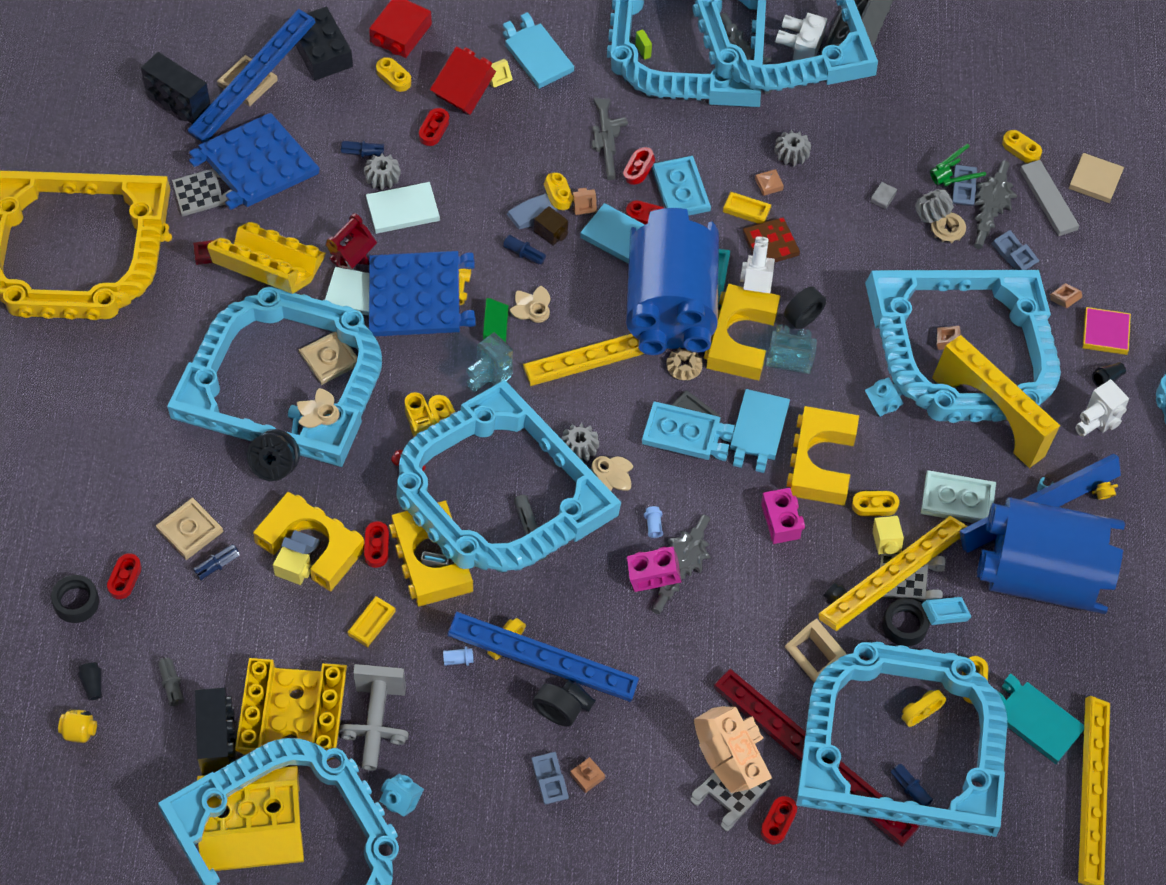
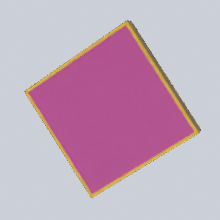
[1082,307,1131,355]

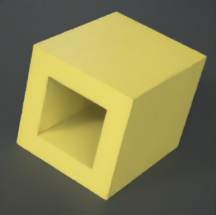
[873,516,904,555]
[273,546,312,585]

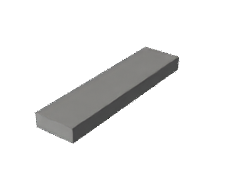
[1020,160,1079,236]

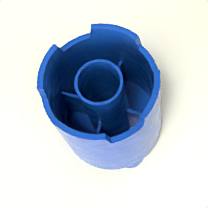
[626,208,719,355]
[977,497,1125,614]

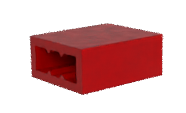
[369,0,432,58]
[430,46,497,115]

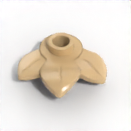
[510,286,551,323]
[297,388,339,428]
[591,456,633,491]

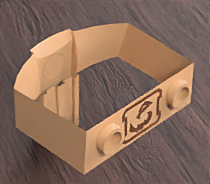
[694,706,772,793]

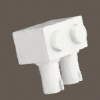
[775,13,828,60]
[740,237,775,293]
[1075,379,1129,437]

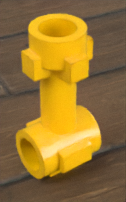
[459,269,471,305]

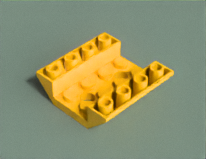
[207,222,326,294]
[235,658,347,761]
[197,766,304,871]

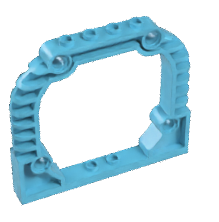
[607,0,766,107]
[693,0,878,92]
[865,270,1061,423]
[167,287,382,467]
[397,380,621,572]
[796,642,1007,837]
[158,738,399,885]

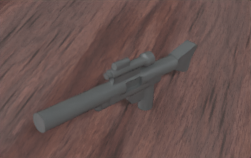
[592,97,628,180]

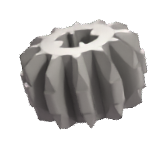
[774,129,811,167]
[364,153,401,191]
[915,189,954,223]
[561,422,599,462]

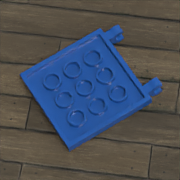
[189,113,320,210]
[369,251,476,337]

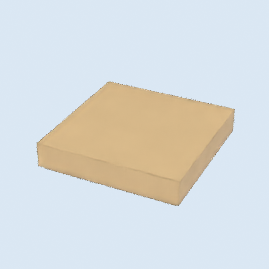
[217,55,278,107]
[1069,153,1124,203]
[299,331,358,385]
[156,498,223,560]

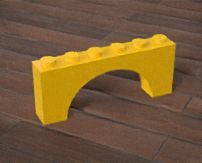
[932,335,1060,468]

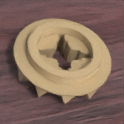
[931,213,966,244]
[666,347,702,380]

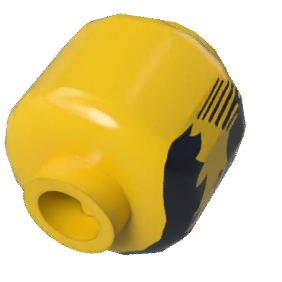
[58,709,97,743]

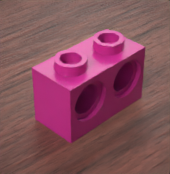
[761,488,805,544]
[627,546,681,592]

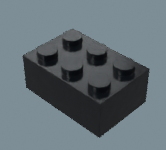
[295,6,353,81]
[141,52,211,124]
[195,687,237,775]

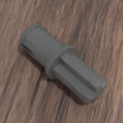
[158,658,185,706]

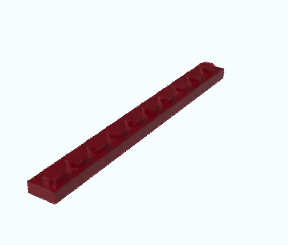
[714,669,919,847]

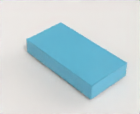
[922,597,971,625]

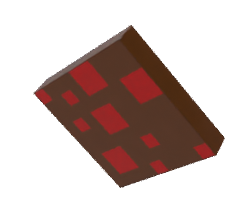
[743,217,800,263]

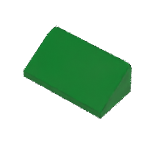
[483,298,509,345]

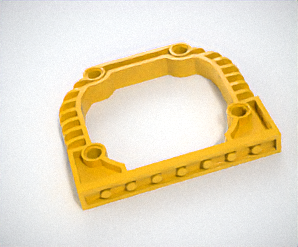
[0,171,170,320]

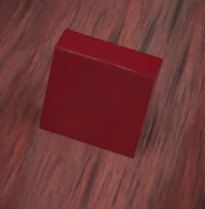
[193,240,214,265]

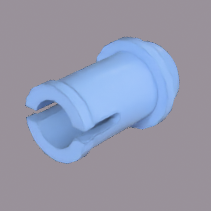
[644,506,663,538]
[443,646,474,666]

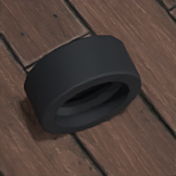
[784,286,826,329]
[51,575,100,623]
[883,598,930,647]
[532,684,582,727]

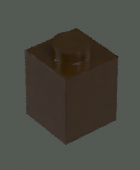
[534,206,569,246]

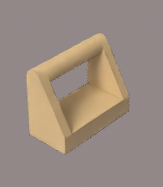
[785,619,847,683]

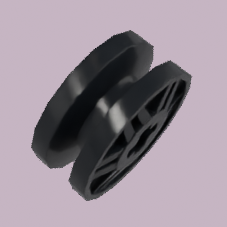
[247,429,300,481]

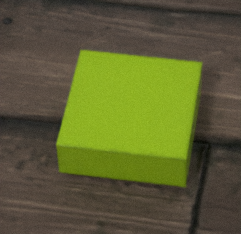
[635,29,652,60]

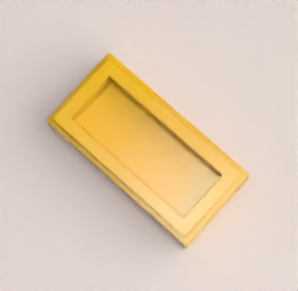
[723,191,771,224]
[348,596,396,648]

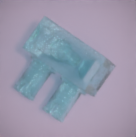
[766,325,817,374]
[466,332,513,392]

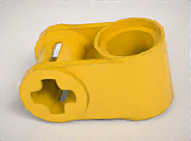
[405,392,436,437]

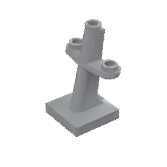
[339,664,409,771]

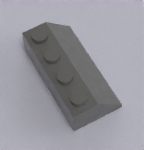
[821,0,893,52]

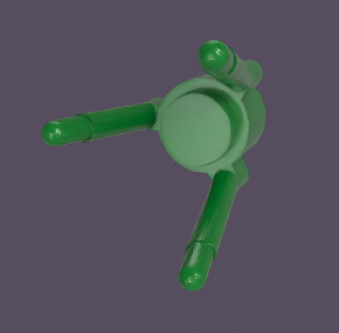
[930,144,986,187]

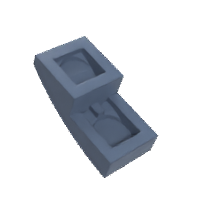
[952,165,977,206]
[507,194,558,229]
[991,230,1039,270]
[282,530,321,554]
[531,752,569,805]

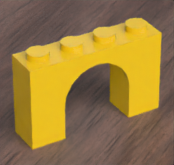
[704,284,780,381]
[786,406,859,506]
[253,492,364,592]
[389,501,473,607]

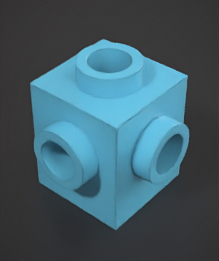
[865,377,904,417]
[379,774,424,817]

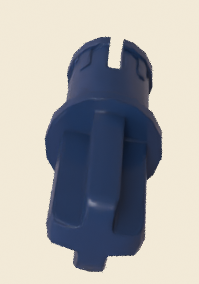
[341,140,384,158]
[503,235,546,265]
[193,544,240,581]
[891,764,933,806]

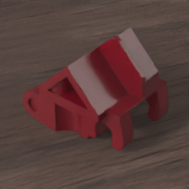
[326,213,377,269]

